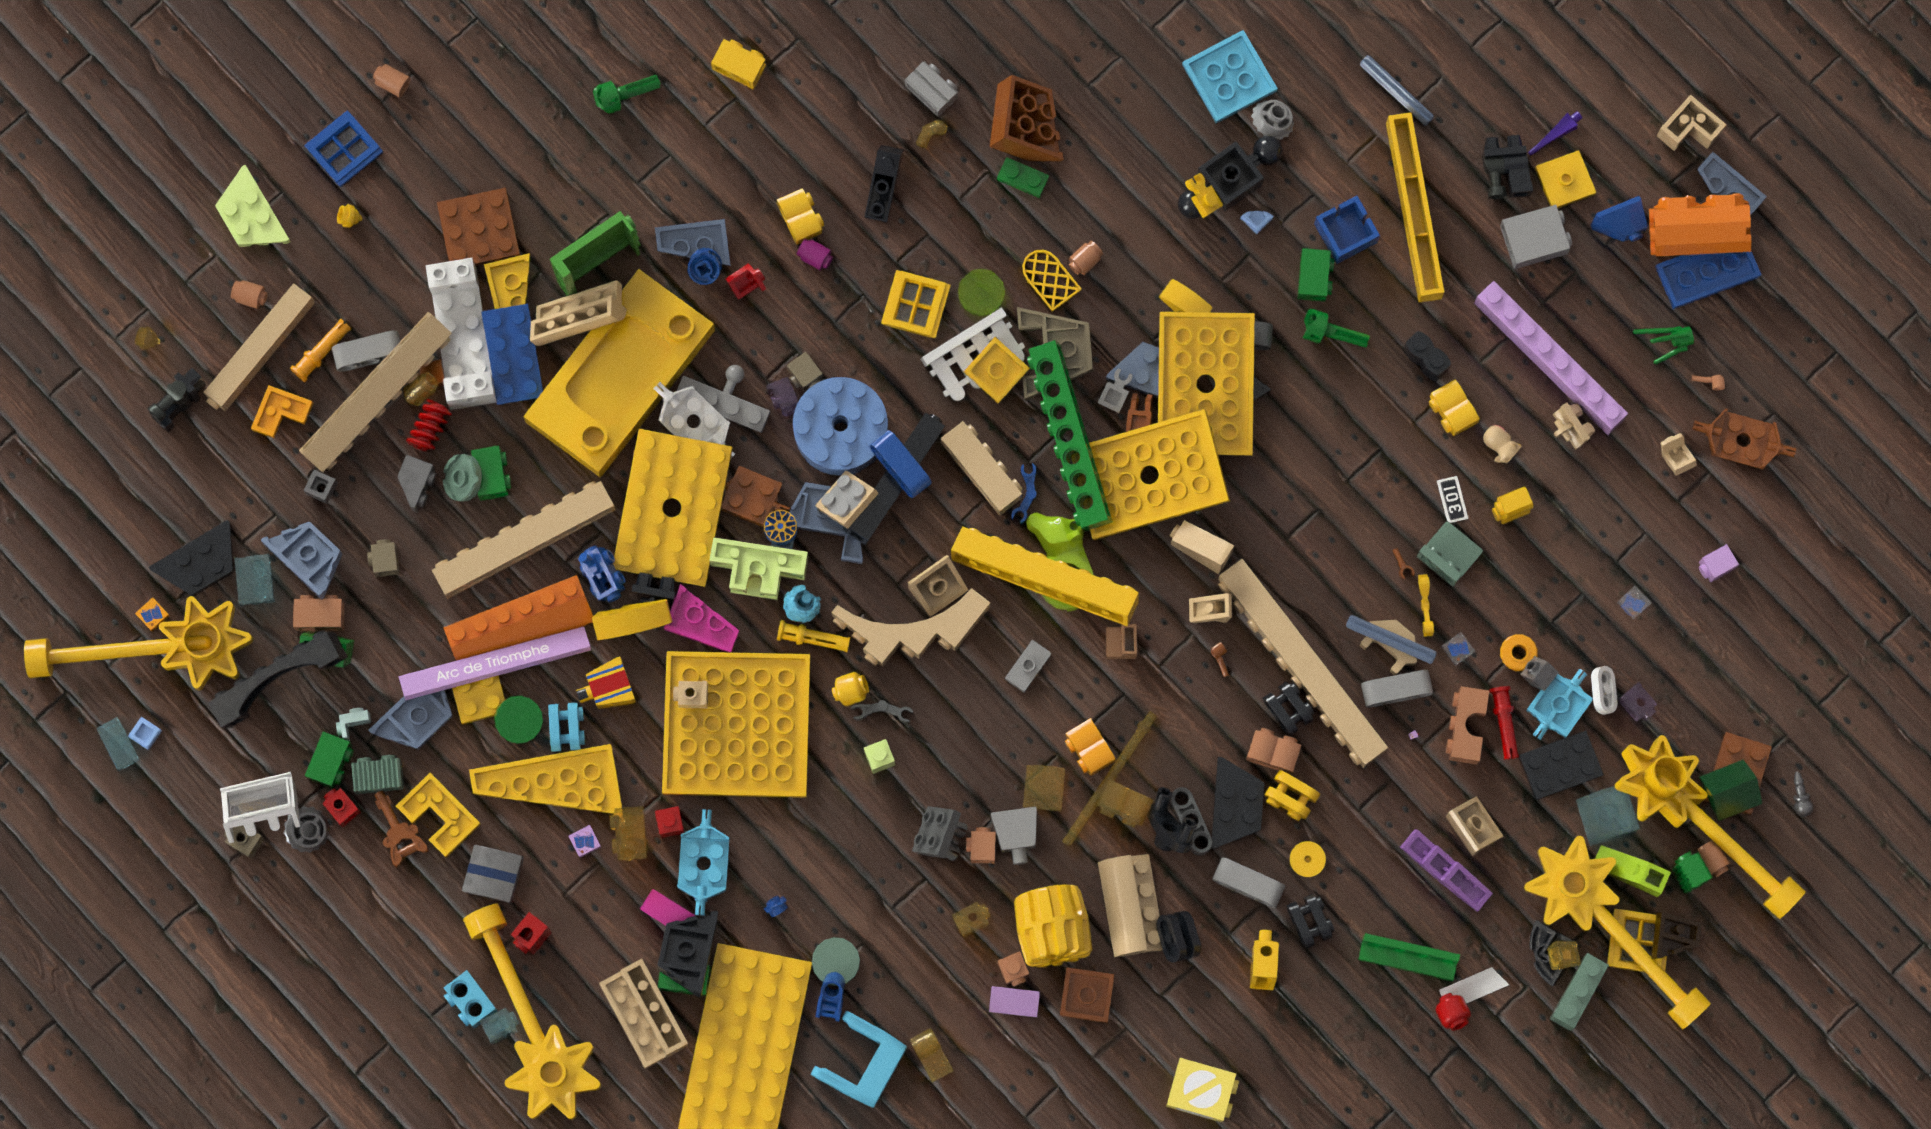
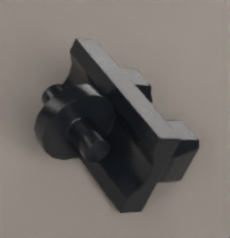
[632,572,677,603]

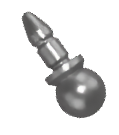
[1793,771,1814,817]

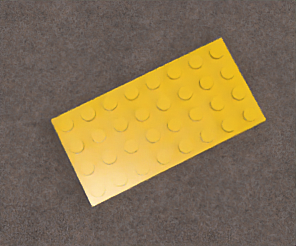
[678,943,812,1129]

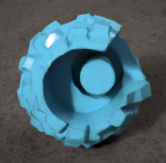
[783,585,821,623]

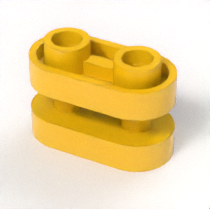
[1264,770,1320,821]

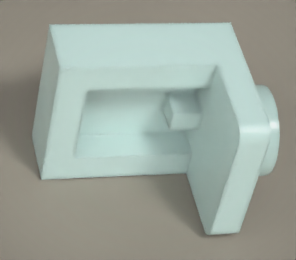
[336,708,372,741]

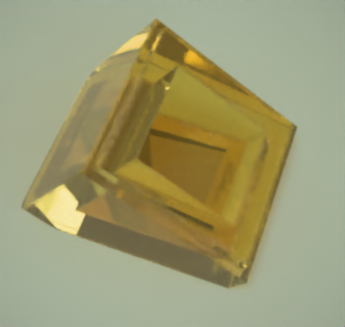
[1547,941,1581,970]

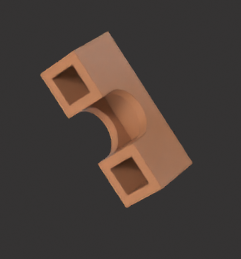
[1446,686,1489,765]

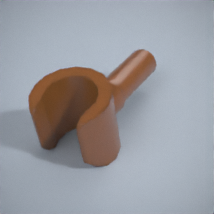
[1393,548,1415,580]
[1211,642,1229,677]

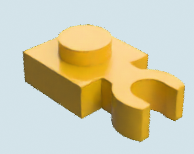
[1185,173,1223,218]

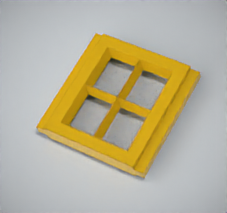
[881,270,951,339]
[1607,909,1667,972]

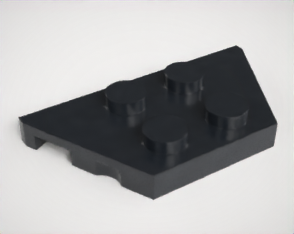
[149,520,234,597]
[1211,757,1264,849]
[657,911,718,997]

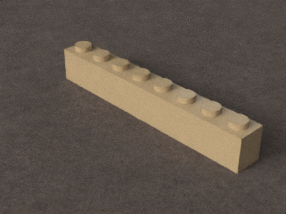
[299,312,452,472]
[432,481,616,599]

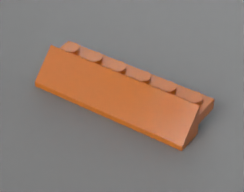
[443,575,593,661]

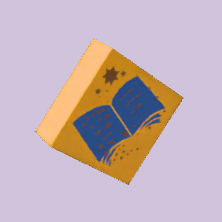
[135,597,170,632]

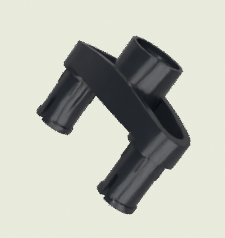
[1147,787,1197,853]

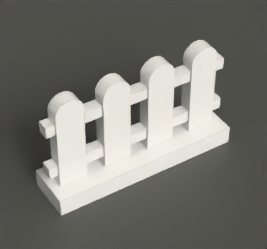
[920,308,1025,401]

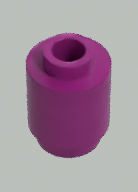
[797,239,833,271]

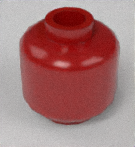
[1435,993,1471,1031]

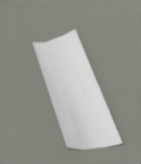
[1439,967,1509,1003]

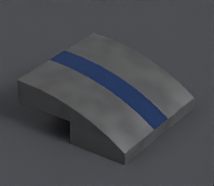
[462,845,524,903]

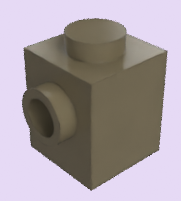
[787,352,823,393]
[367,539,400,577]

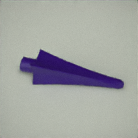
[1528,111,1582,155]

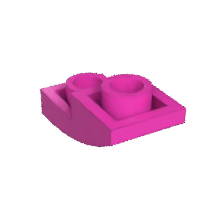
[640,889,696,926]

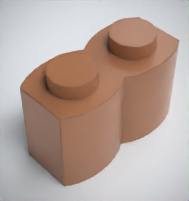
[1246,728,1301,775]

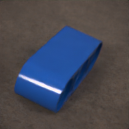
[870,430,932,498]

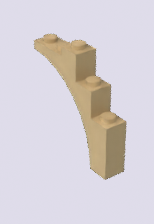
[832,588,990,667]

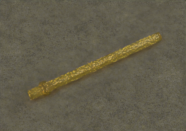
[1062,711,1157,847]

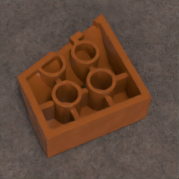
[990,75,1064,161]

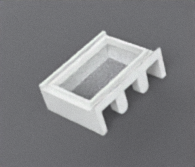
[220,772,300,843]

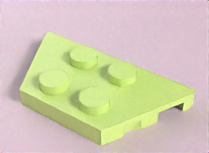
[215,165,291,247]

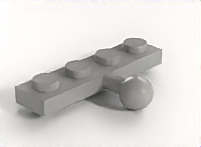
[677,365,771,433]

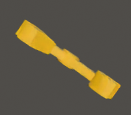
[1418,574,1434,637]

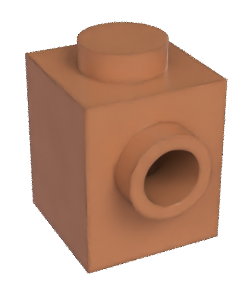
[966,827,996,864]
[997,951,1029,987]

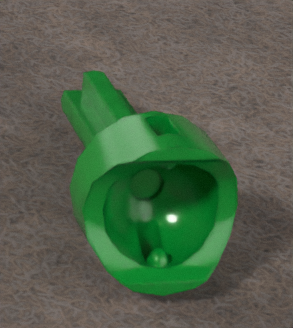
[593,74,661,114]
[1302,309,1370,347]

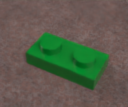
[997,157,1049,198]

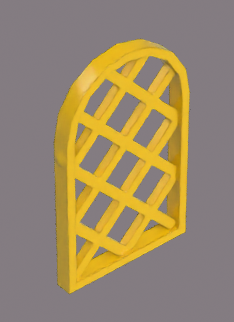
[1022,250,1082,312]

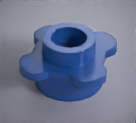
[764,896,788,917]

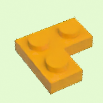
[251,385,313,438]

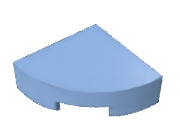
[1240,211,1274,234]

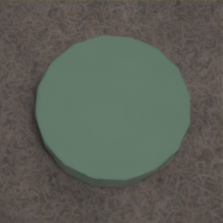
[443,454,482,502]
[812,937,860,986]

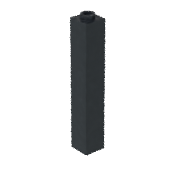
[846,413,945,545]

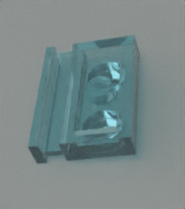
[234,554,275,606]

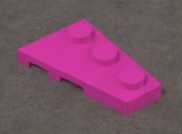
[664,584,739,653]

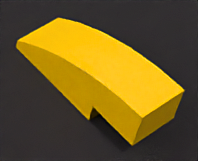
[592,599,673,640]

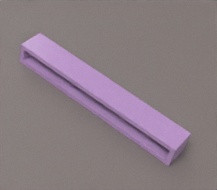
[1474,281,1628,435]

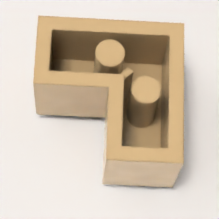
[1657,95,1727,151]

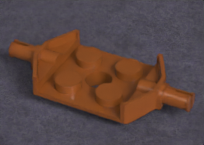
[1692,409,1796,469]

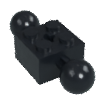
[1178,136,1283,219]

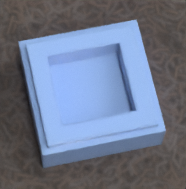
[128,717,162,750]

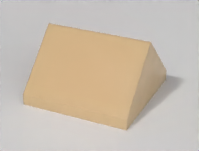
[908,555,968,617]
[1446,796,1503,857]

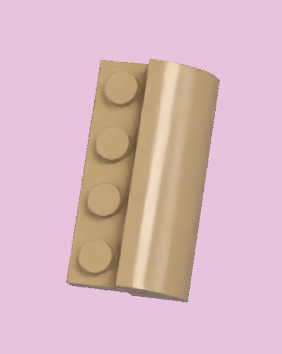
[530,280,626,346]
[1098,854,1163,957]
[599,959,688,1069]

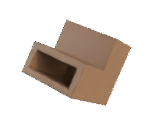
[1106,624,1137,659]

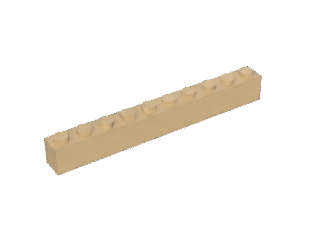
[1218,559,1388,768]

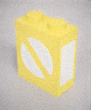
[1166,1058,1239,1122]

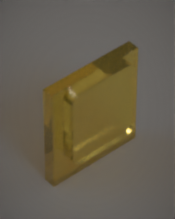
[1023,765,1065,811]

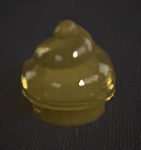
[135,326,160,350]

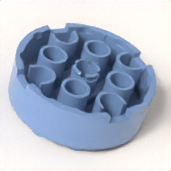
[793,377,888,476]

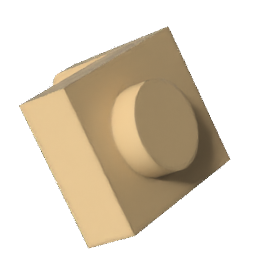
[1661,433,1697,476]

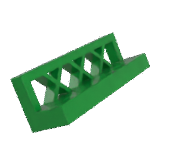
[1358,933,1460,981]

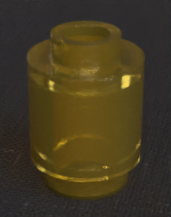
[403,372,438,406]

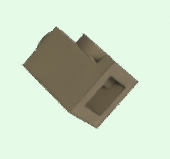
[224,825,264,859]

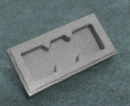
[1005,640,1052,693]

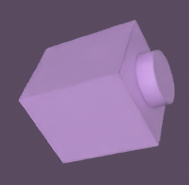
[1699,544,1739,582]

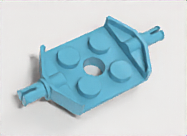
[677,809,730,916]

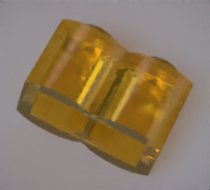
[1096,780,1153,828]

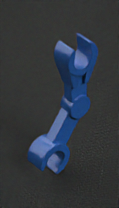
[1012,463,1037,524]

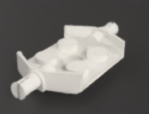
[653,382,735,457]

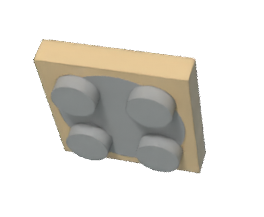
[815,471,878,529]

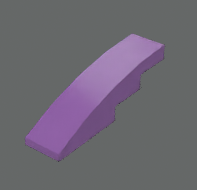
[1400,829,1493,912]

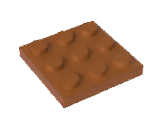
[437,188,520,266]

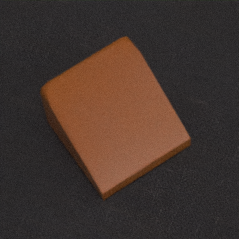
[420,359,445,390]

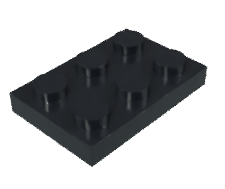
[1519,731,1604,801]

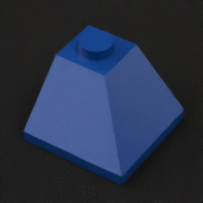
[1590,196,1648,242]

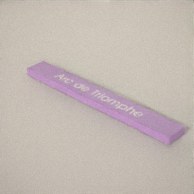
[399,627,591,700]

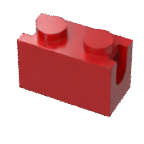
[511,912,552,955]

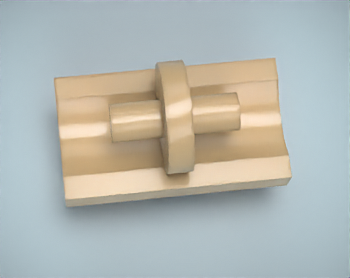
[1553,403,1595,450]

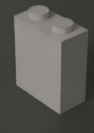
[1500,205,1572,269]

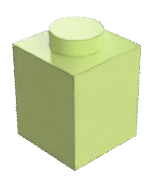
[864,739,895,774]

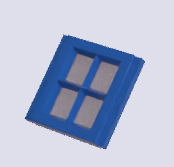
[304,110,383,188]

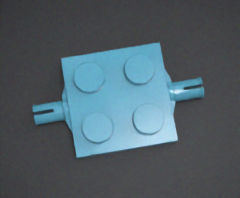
[1526,669,1593,740]

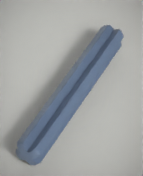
[1360,55,1434,126]
[1346,615,1437,664]

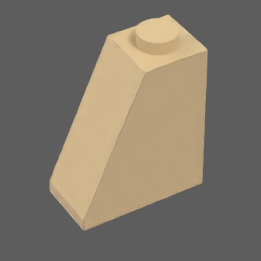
[1170,520,1234,574]

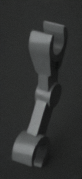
[851,700,913,723]

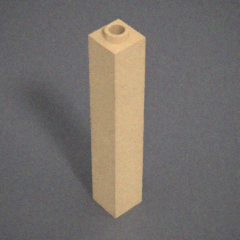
[204,283,315,412]

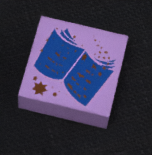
[569,825,601,858]

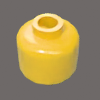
[832,672,869,706]

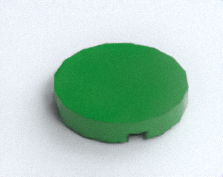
[494,695,543,744]

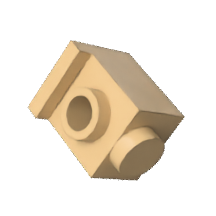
[673,681,708,709]

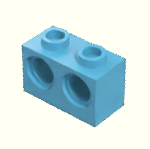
[444,970,498,1028]

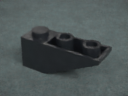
[864,145,904,222]

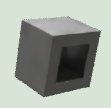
[304,470,337,504]
[1520,656,1559,691]

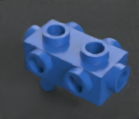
[578,546,626,603]

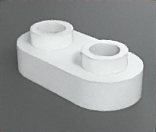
[1591,666,1617,715]

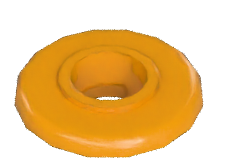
[1500,634,1538,671]

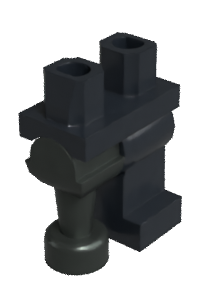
[1482,135,1533,199]
[147,368,206,433]

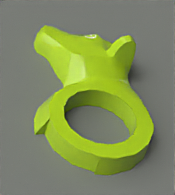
[1026,512,1093,612]

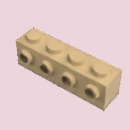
[941,421,1023,516]

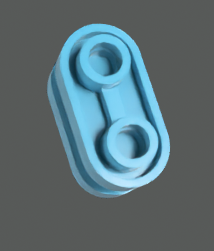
[548,702,585,752]

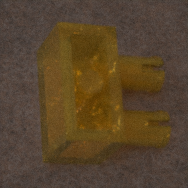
[610,806,648,861]

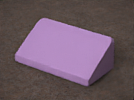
[989,986,1040,1017]

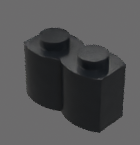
[1403,331,1451,382]

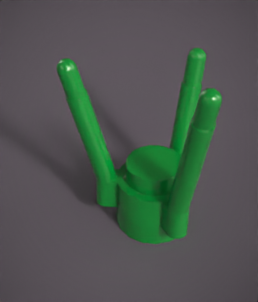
[1633,326,1694,364]

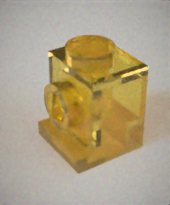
[952,901,991,938]

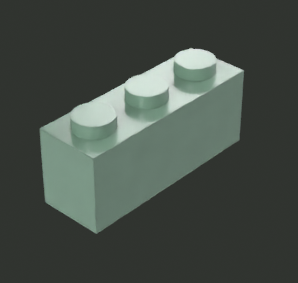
[1550,953,1609,1031]

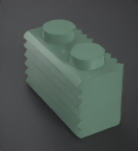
[351,755,404,794]

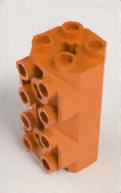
[1649,193,1751,256]

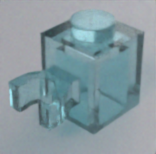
[480,1008,520,1045]

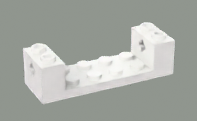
[426,258,497,410]

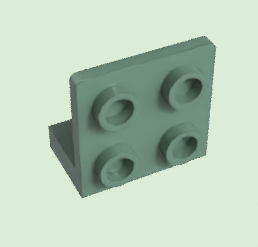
[1417,521,1483,587]

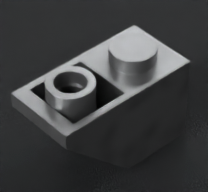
[397,455,437,513]

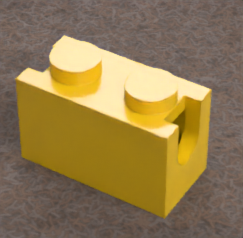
[711,39,766,90]

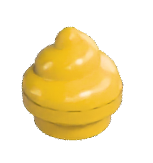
[337,204,363,228]

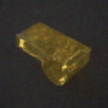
[909,1028,954,1083]

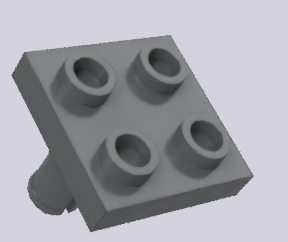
[912,806,968,861]

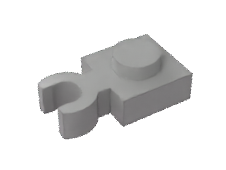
[1098,368,1133,413]

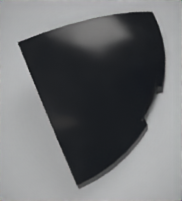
[1530,920,1581,986]

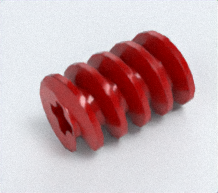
[406,399,452,452]

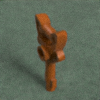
[375,790,429,868]

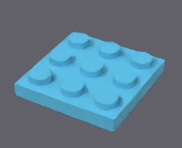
[1182,30,1278,123]

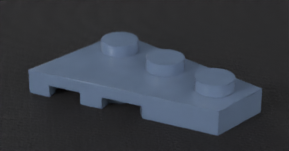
[1697,152,1767,216]
[655,219,731,266]

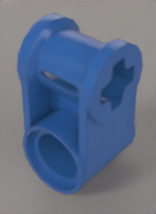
[815,972,845,1022]

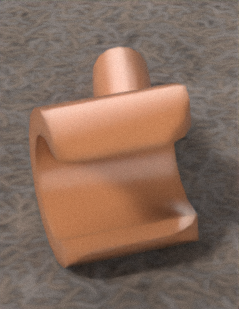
[1692,375,1725,391]

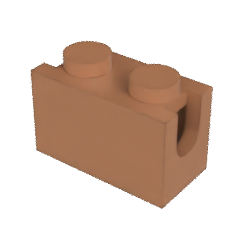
[293,595,345,631]

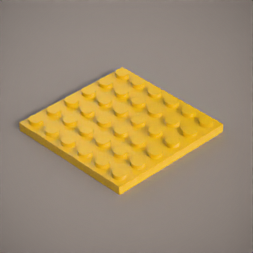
[662,651,810,798]

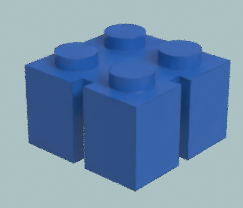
[1314,196,1380,264]

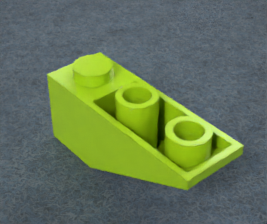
[1595,845,1671,897]

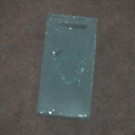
[96,717,140,771]

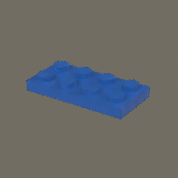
[1655,251,1761,309]
[481,304,543,405]

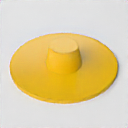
[1290,841,1326,877]

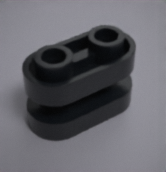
[1262,681,1315,737]
[1286,893,1335,949]
[1156,911,1201,962]

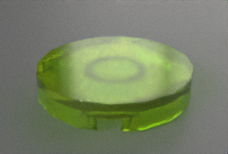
[958,269,1005,316]

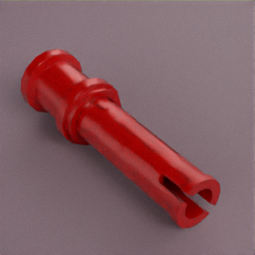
[1489,686,1519,760]

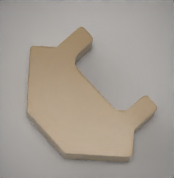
[1360,620,1417,675]

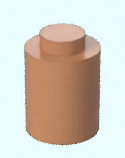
[373,64,411,98]

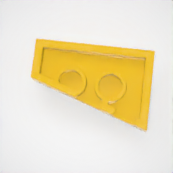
[484,253,531,309]

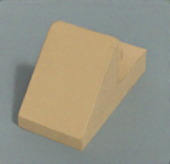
[1189,593,1232,623]

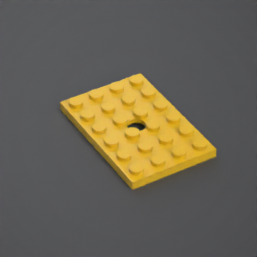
[1158,312,1255,456]
[1071,409,1230,540]
[613,429,733,587]

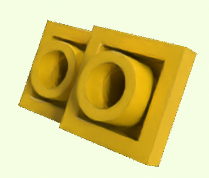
[1159,279,1213,313]

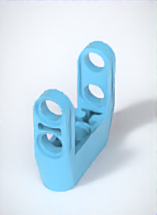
[810,1011,908,1108]

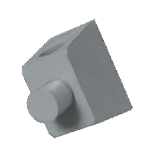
[991,807,1037,865]

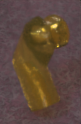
[915,120,948,148]

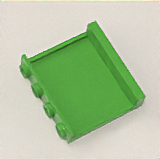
[550,211,641,296]

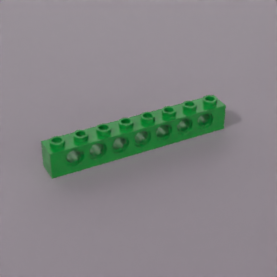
[1027,340,1113,531]

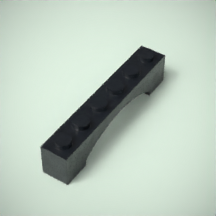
[208,630,348,728]

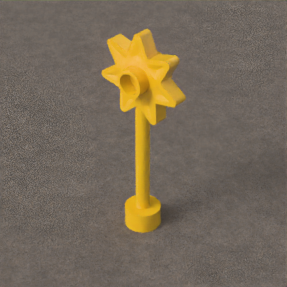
[24,596,254,691]
[1615,735,1806,919]
[1524,836,1711,1030]
[463,904,601,1120]

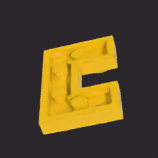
[396,773,481,858]

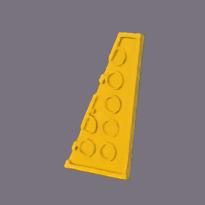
[469,744,624,815]

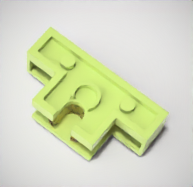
[709,537,809,600]

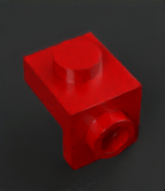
[725,263,766,300]

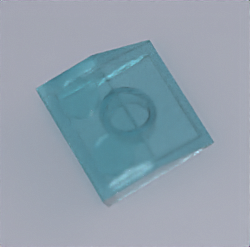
[1576,786,1640,846]

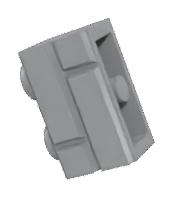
[905,61,958,117]

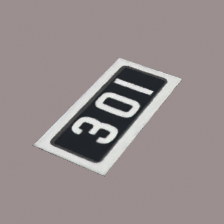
[1437,476,1468,523]

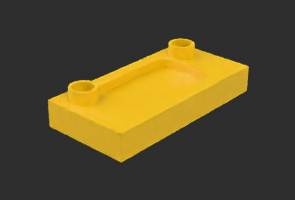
[523,269,715,478]

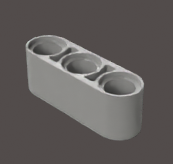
[332,331,400,372]
[1361,670,1434,708]
[1212,857,1286,908]

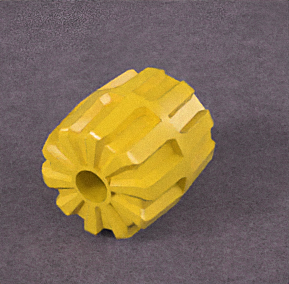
[1014,884,1092,968]

